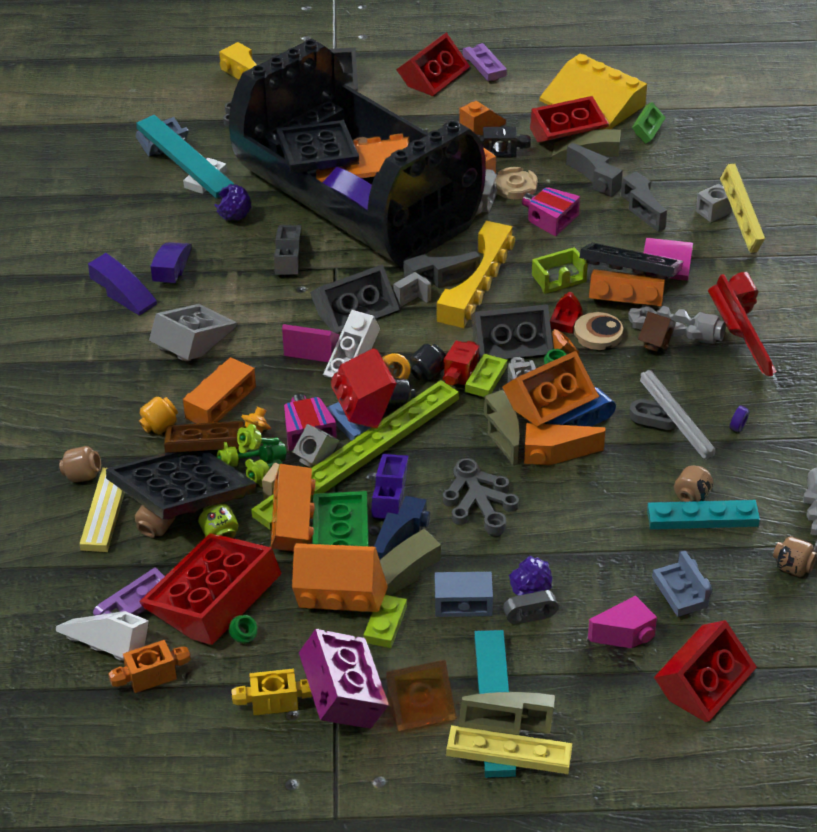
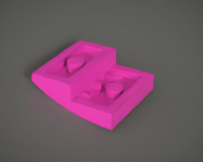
[644,238,693,281]

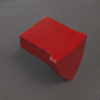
[550,292,583,334]

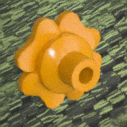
[241,406,271,433]

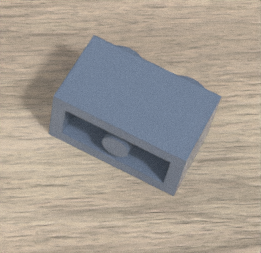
[435,572,493,617]

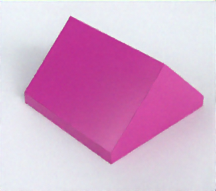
[282,324,340,362]

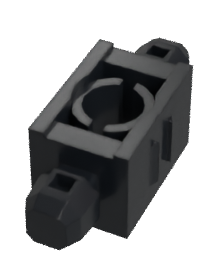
[477,127,531,157]

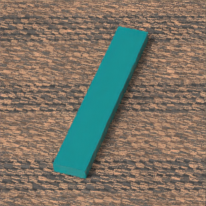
[136,115,234,198]
[474,630,516,778]

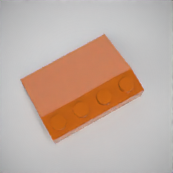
[316,134,410,182]

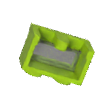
[532,247,588,294]

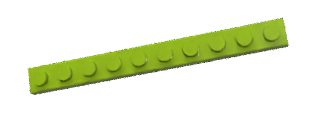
[251,380,459,530]

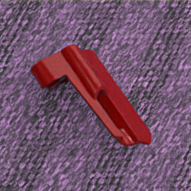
[708,272,777,376]

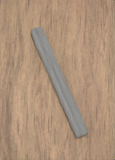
[640,370,715,460]

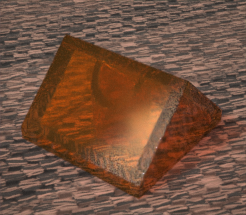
[386,659,457,731]

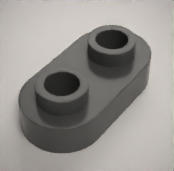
[629,399,677,430]

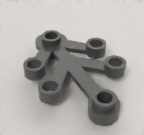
[443,458,519,537]

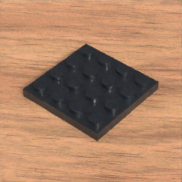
[106,450,256,520]

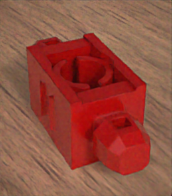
[443,340,480,385]

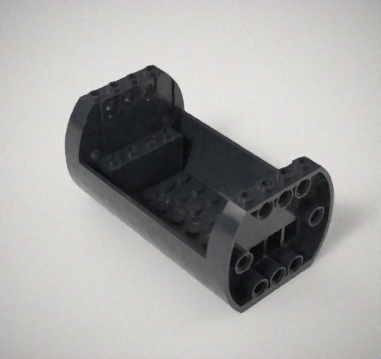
[229,38,486,268]

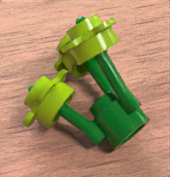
[217,424,287,487]

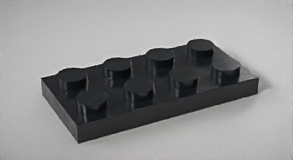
[579,242,683,279]

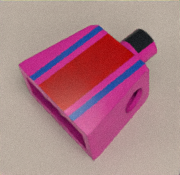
[522,188,580,236]
[284,394,337,451]

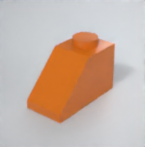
[460,101,506,136]

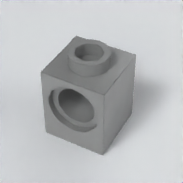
[696,184,732,222]
[293,424,340,468]

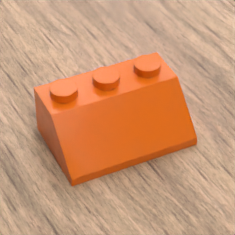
[502,351,599,426]
[292,543,388,612]

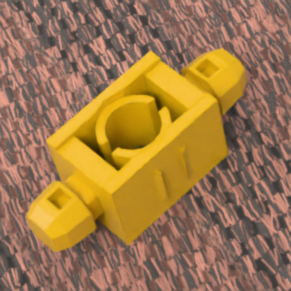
[231,669,312,715]

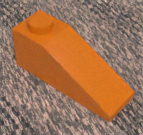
[524,423,605,465]

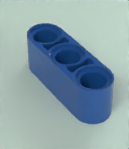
[543,387,616,427]

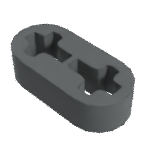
[503,590,559,624]

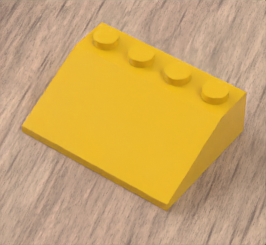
[539,54,647,130]

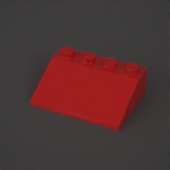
[139,533,281,645]

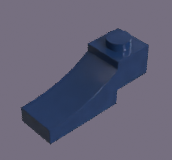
[374,496,430,560]

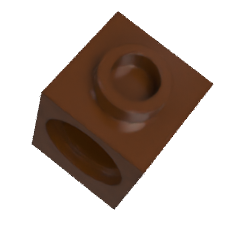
[638,311,676,352]

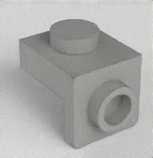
[393,272,431,307]

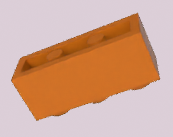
[589,269,665,306]
[183,357,256,424]
[271,464,316,551]

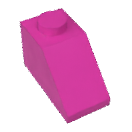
[588,596,657,648]

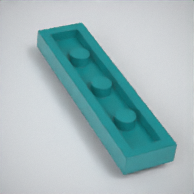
[647,500,760,530]

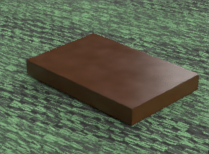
[164,421,245,453]

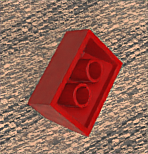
[396,32,470,96]
[530,96,609,142]
[331,348,397,429]
[654,620,757,722]

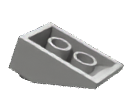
[149,304,237,361]

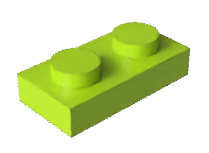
[465,354,507,397]
[363,595,407,648]

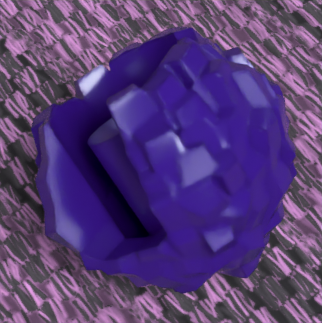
[214,184,252,221]
[509,556,553,596]

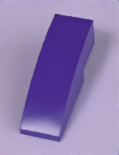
[322,167,372,210]
[150,242,192,283]
[88,253,157,316]
[372,454,409,518]

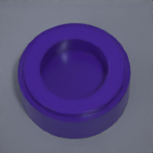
[729,405,750,432]

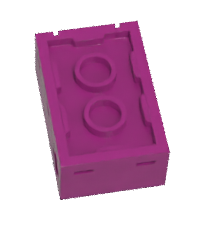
[299,629,389,729]

